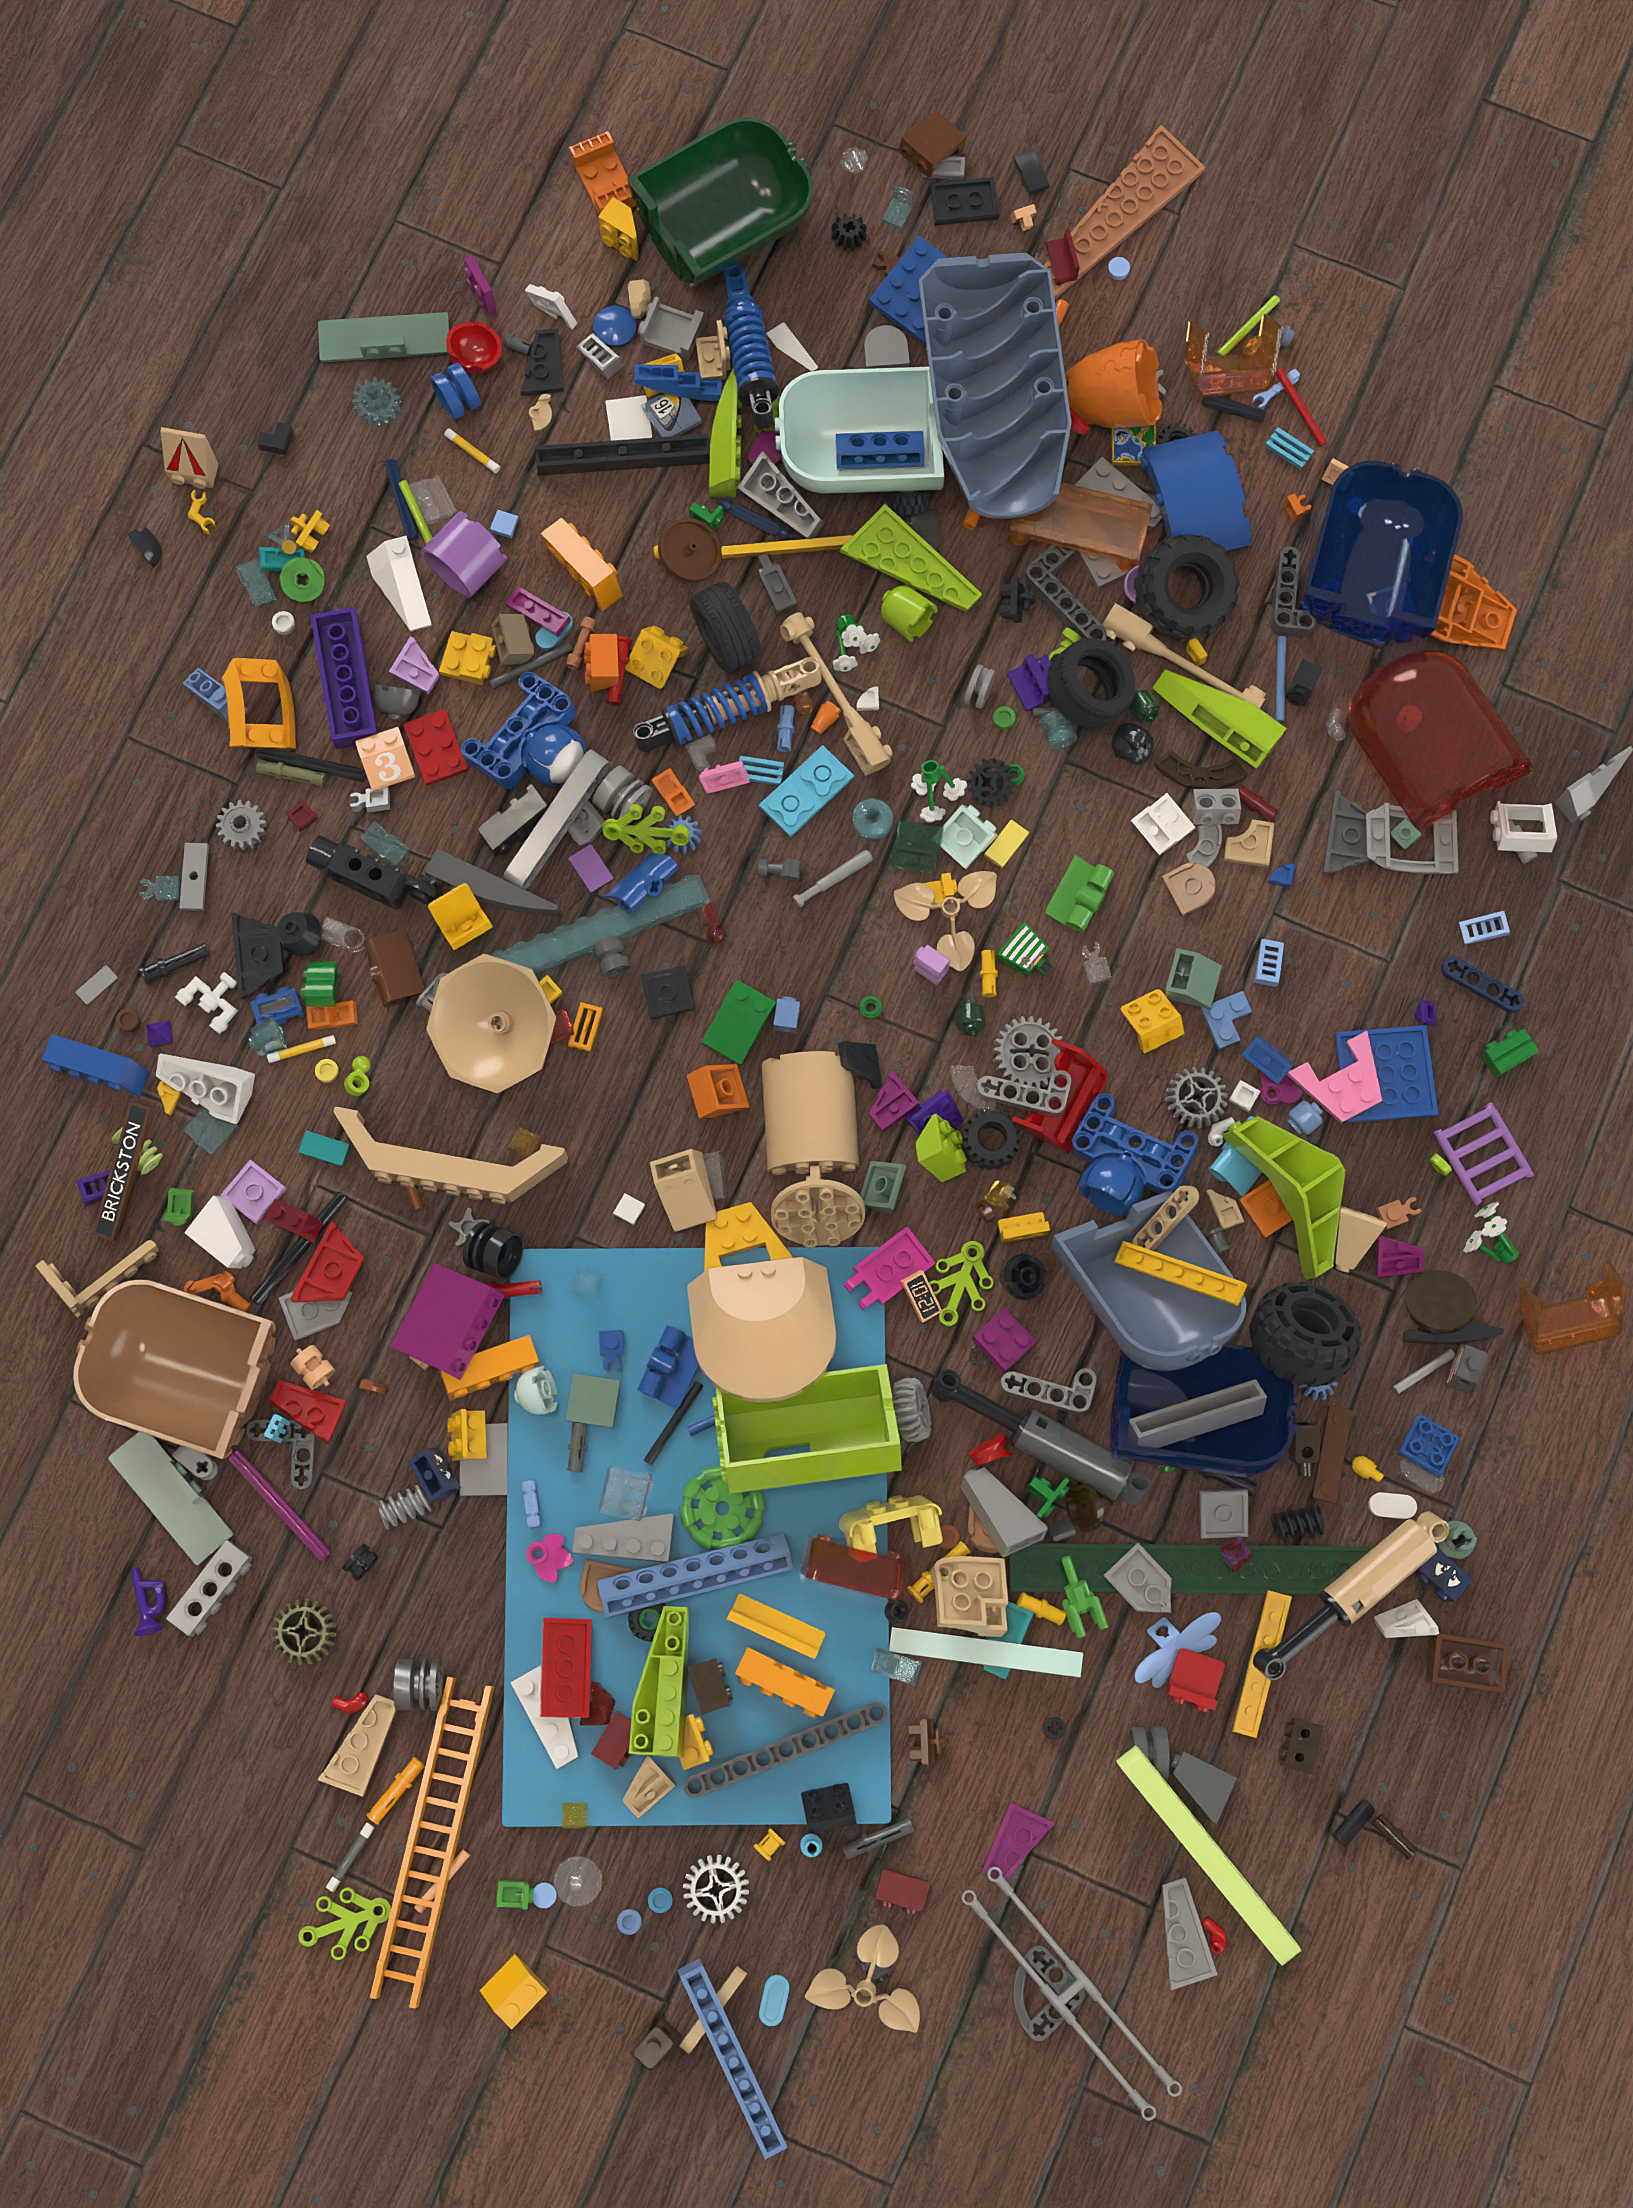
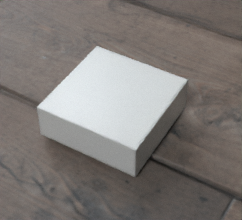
[1228,1080,1261,1112]
[613,1193,645,1226]

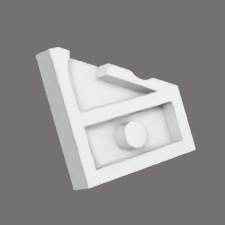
[525,284,577,330]
[1374,1599,1439,1638]

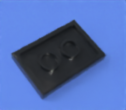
[930,177,999,226]

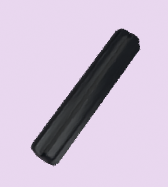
[1202,393,1266,422]

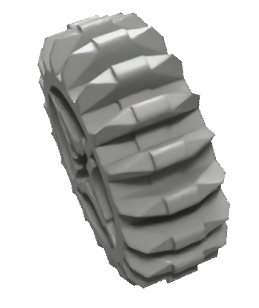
[1165,1067,1228,1129]
[892,1378,932,1442]

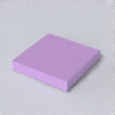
[220,1160,287,1224]

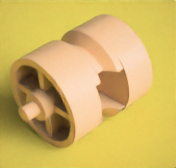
[290,1345,335,1390]

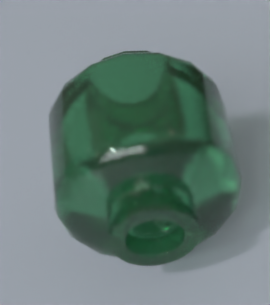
[1127,690,1160,723]
[955,1000,986,1036]

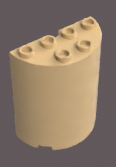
[761,1051,860,1175]

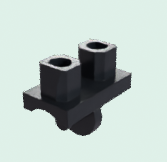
[999,577,1036,623]

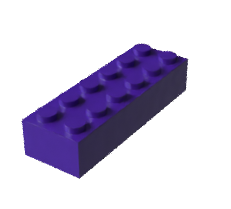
[310,607,379,749]

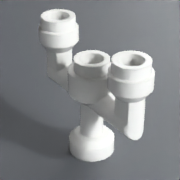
[175,972,238,1034]

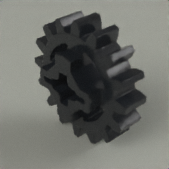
[967,758,1016,808]

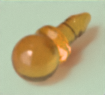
[794,690,813,714]

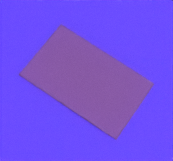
[568,844,614,892]

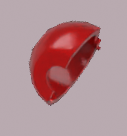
[446,320,502,374]

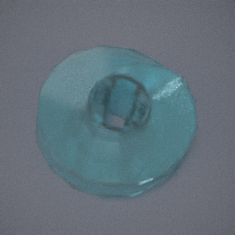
[853,798,893,840]

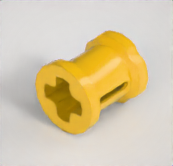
[754,1828,785,1861]

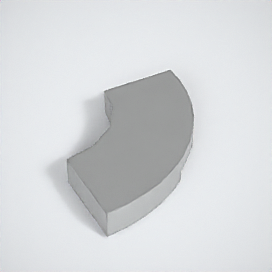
[1185,824,1222,868]

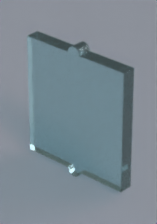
[183,1107,239,1156]

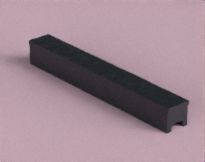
[535,434,710,476]

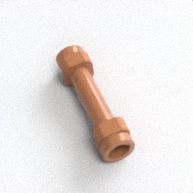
[566,617,596,670]

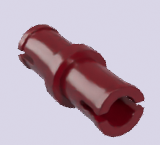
[1238,785,1279,822]

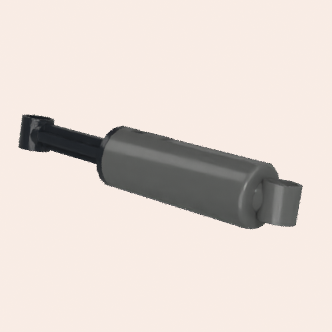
[931,1369,1150,1505]

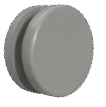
[964,664,996,709]

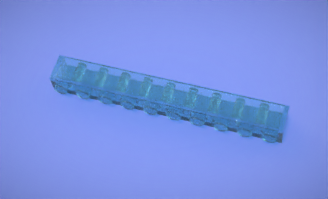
[491,874,710,974]

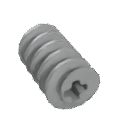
[379,1485,432,1530]

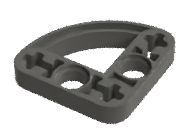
[1012,1944,1085,2041]

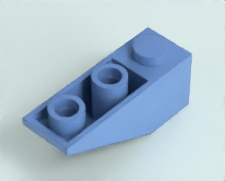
[183,668,248,722]

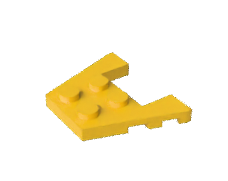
[704,1202,792,1272]

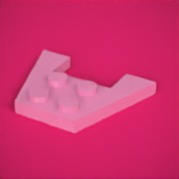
[1286,1031,1382,1123]

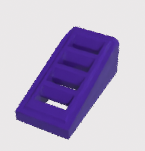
[77,1170,110,1206]

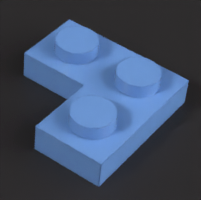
[1200,991,1252,1050]

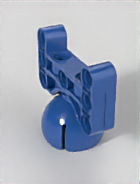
[1072,1093,1198,1217]

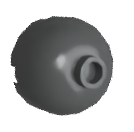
[374,684,420,720]

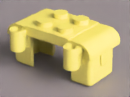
[839,1495,943,1564]

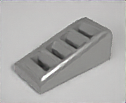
[576,333,623,379]

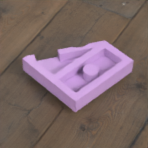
[389,636,440,695]

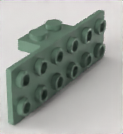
[318,312,449,362]
[108,1431,234,1565]

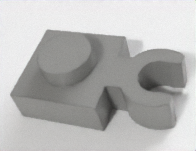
[350,786,390,812]

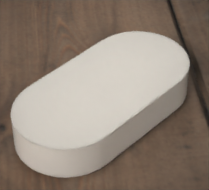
[1368,1493,1417,1519]

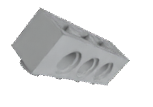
[166,1540,253,1636]

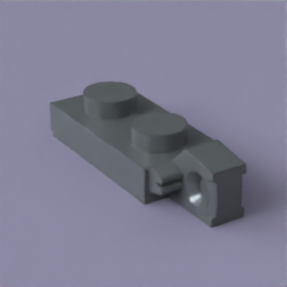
[758,553,797,614]

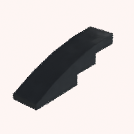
[1402,1322,1504,1345]

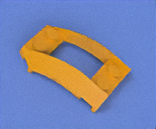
[222,658,296,749]

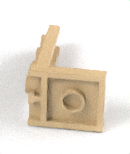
[35,1240,159,1318]

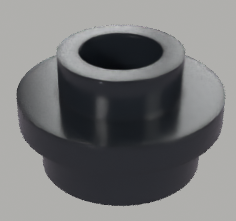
[884,1599,908,1623]

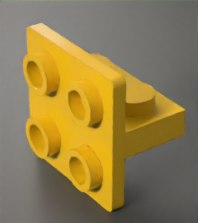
[447,1409,487,1462]

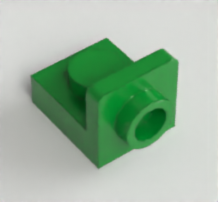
[689,503,725,530]

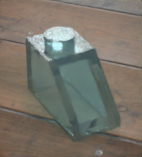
[249,1017,286,1056]

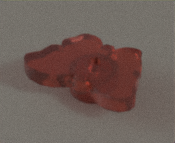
[580,1681,615,1726]

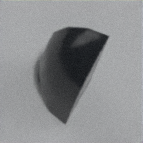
[127,527,162,568]

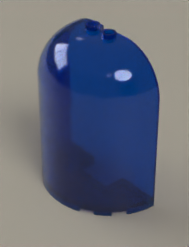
[1303,461,1463,643]
[1110,1343,1297,1477]

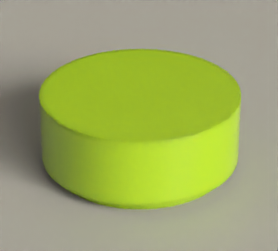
[1429,1154,1452,1176]

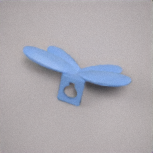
[1135,1612,1221,1688]

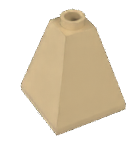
[1333,1206,1386,1273]

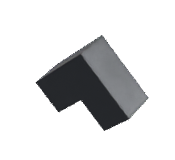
[257,422,293,455]

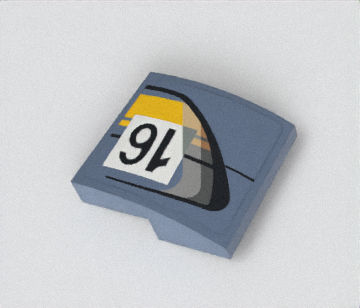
[641,393,702,437]

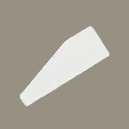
[767,323,818,371]

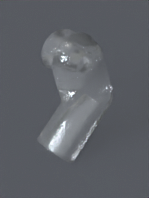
[1326,708,1346,741]

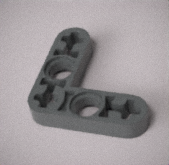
[246,1420,316,1490]

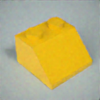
[480,1954,549,2030]

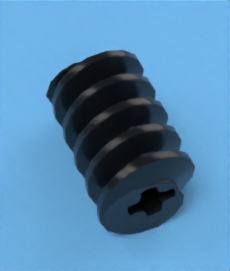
[1271,1506,1324,1542]

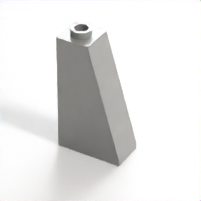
[960,1467,1048,1557]

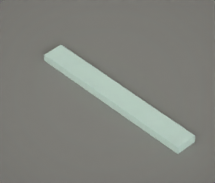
[889,1627,1083,1678]

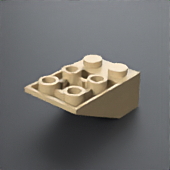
[650,1149,717,1232]

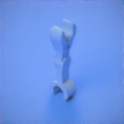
[1252,369,1300,409]

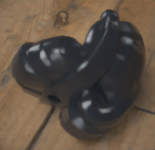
[1111,723,1154,764]

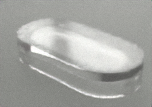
[1399,1458,1444,1493]

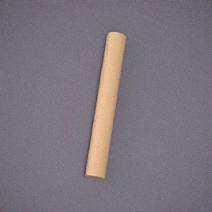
[414,1849,470,1913]

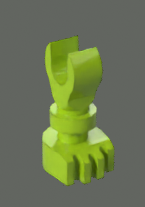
[1049,627,1082,661]

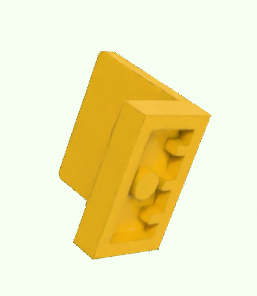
[680,1713,714,1770]

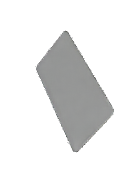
[76,965,117,1004]

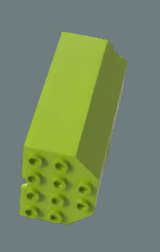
[712,1364,902,1494]

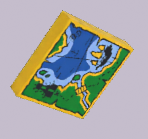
[1111,423,1156,466]

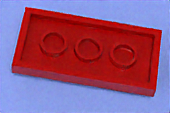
[539,1618,592,1718]

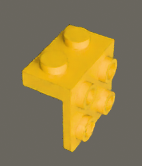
[625,626,688,689]
[428,883,493,950]
[1121,989,1184,1054]

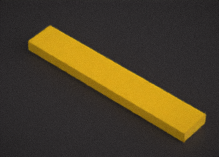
[721,535,853,559]
[1114,1241,1247,1307]
[1232,1590,1292,1738]

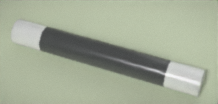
[326,1822,375,1892]

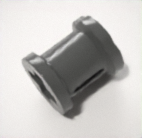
[1203,1227,1231,1255]

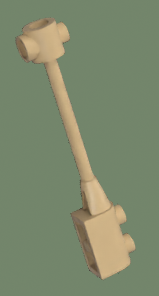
[1103,603,1266,709]
[780,612,892,776]

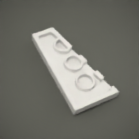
[511,1665,579,1769]

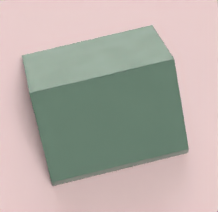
[860,1161,906,1215]

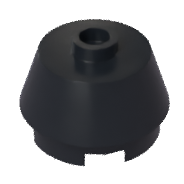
[277,912,323,956]
[1000,1254,1046,1300]

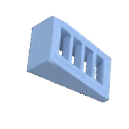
[1459,911,1510,944]
[1254,939,1284,987]

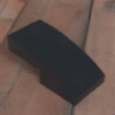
[1013,149,1049,195]

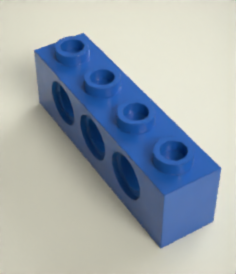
[835,431,925,469]

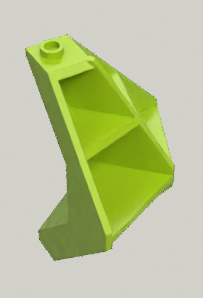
[1222,1116,1345,1280]

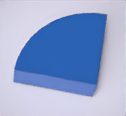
[1268,864,1295,888]

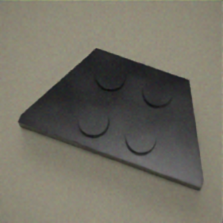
[231,913,284,999]

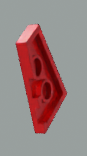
[270,1380,346,1445]

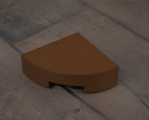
[976,1200,995,1223]

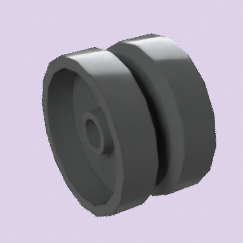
[1128,1726,1170,1780]

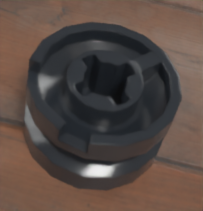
[342,1543,379,1581]

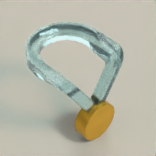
[262,522,296,555]

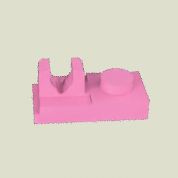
[699,761,749,794]

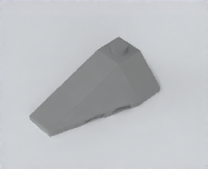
[1555,746,1633,823]

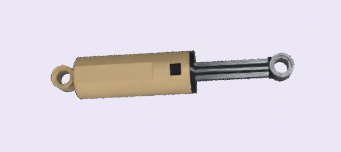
[1253,1511,1450,1681]

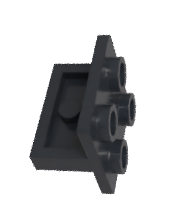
[801,1783,857,1834]

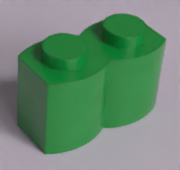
[301,961,339,1007]

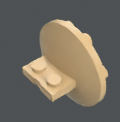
[771,1165,865,1248]

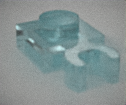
[139,876,180,901]

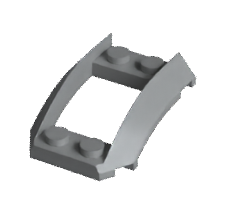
[1366,803,1458,874]

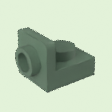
[1390,818,1421,849]

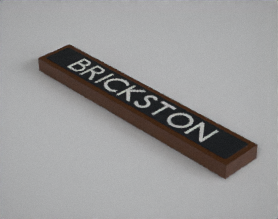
[92,1101,154,1241]

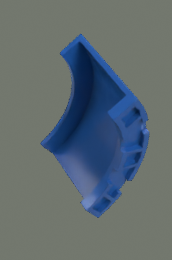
[1140,430,1252,551]

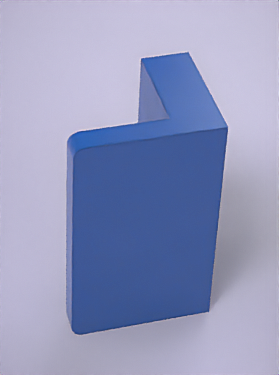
[1242,1035,1295,1084]

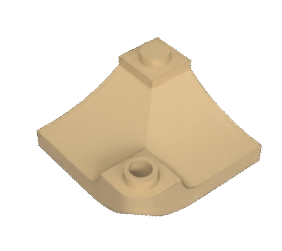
[931,1556,1008,1637]

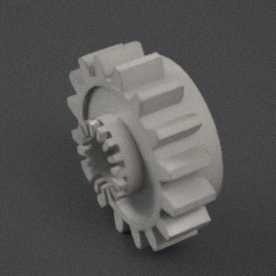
[216,800,267,851]

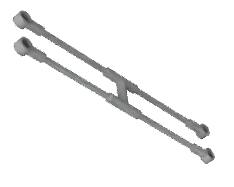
[961,1866,1182,2121]

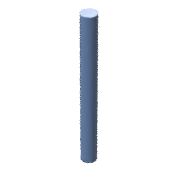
[1276,636,1286,723]

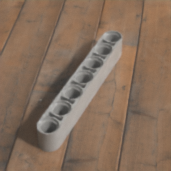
[503,749,610,890]

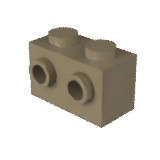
[491,614,534,665]

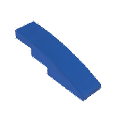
[634,364,722,401]

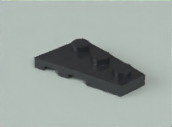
[520,328,564,396]

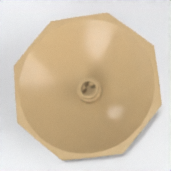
[426,954,556,1093]

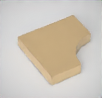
[1223,819,1274,868]

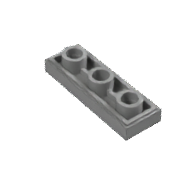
[179,843,209,911]

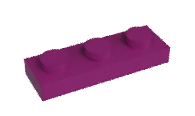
[505,586,571,637]

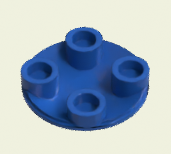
[593,306,636,346]

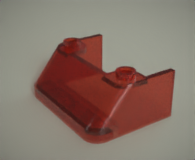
[800,1534,905,1600]

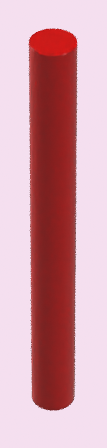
[1275,368,1327,447]

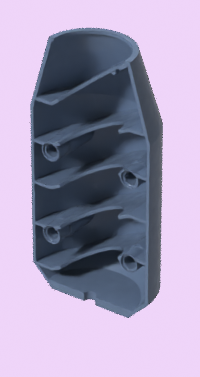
[919,253,1071,518]

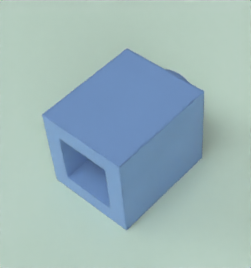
[773,997,800,1034]

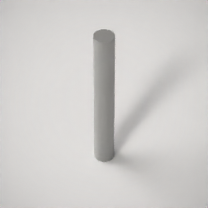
[1393,1349,1456,1394]

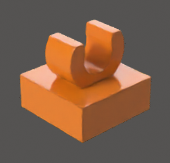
[1283,493,1312,524]

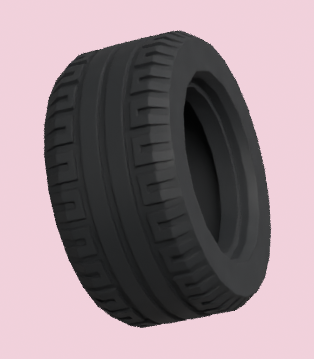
[690,582,762,672]
[1047,638,1135,728]

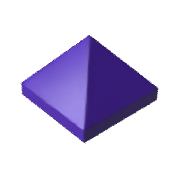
[1414,999,1436,1026]
[146,1021,173,1047]

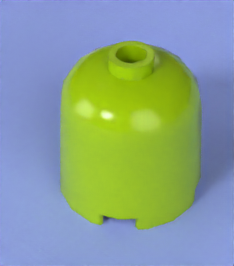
[881,585,937,642]

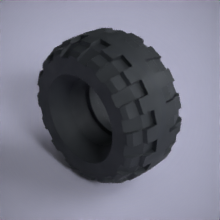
[1134,534,1240,639]
[1249,1282,1362,1387]

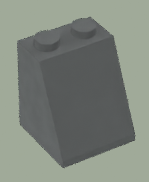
[1169,1750,1237,1823]

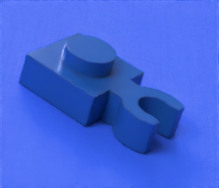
[599,1330,624,1372]

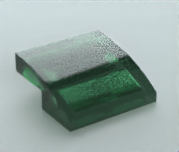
[891,820,944,873]

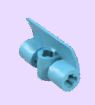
[1208,1116,1262,1197]

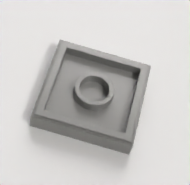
[1199,1488,1248,1539]

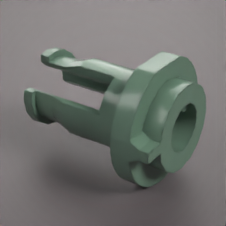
[1437,1521,1477,1559]

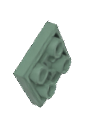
[566,1373,621,1428]

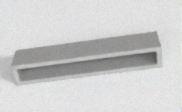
[1125,1379,1267,1455]

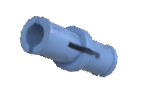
[777,705,795,752]

